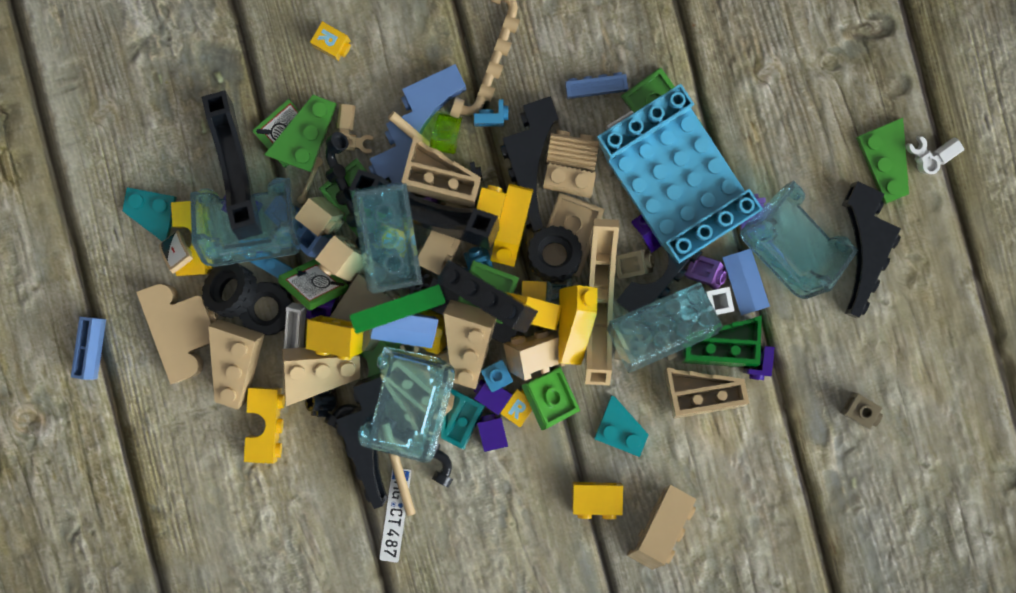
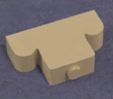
[136,284,218,384]

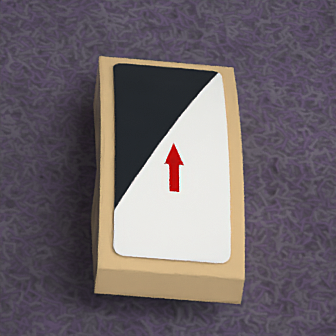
[159,230,193,274]

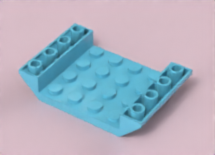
[597,84,763,264]

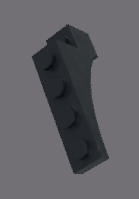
[500,96,559,233]
[842,181,901,318]
[335,373,392,509]

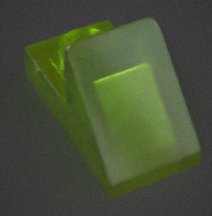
[429,113,463,154]

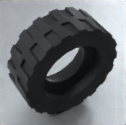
[527,225,582,283]
[202,261,258,318]
[239,282,293,336]

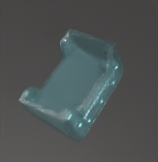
[190,178,301,267]
[740,181,859,299]
[358,347,455,463]

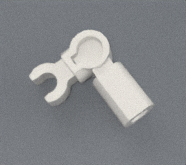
[905,136,964,174]

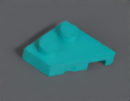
[122,187,177,242]
[441,384,485,449]
[594,395,649,457]

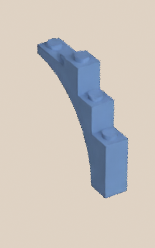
[368,64,467,194]

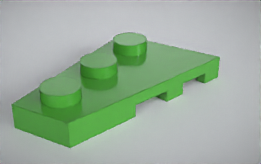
[264,95,337,173]
[856,118,909,204]

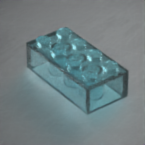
[351,182,422,293]
[607,282,723,373]

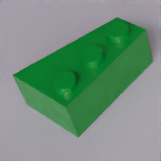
[682,315,762,368]

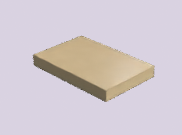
[542,192,605,278]

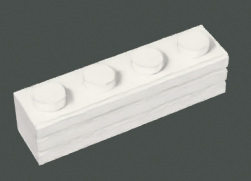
[282,303,306,364]

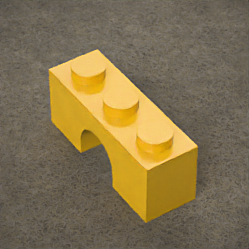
[171,200,214,277]
[244,387,285,464]

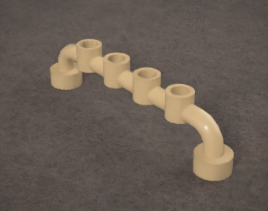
[450,0,520,119]

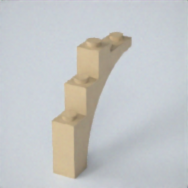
[585,219,619,385]

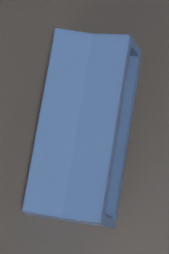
[722,248,770,316]
[369,314,438,348]
[71,316,106,380]

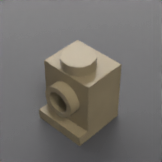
[840,392,883,429]

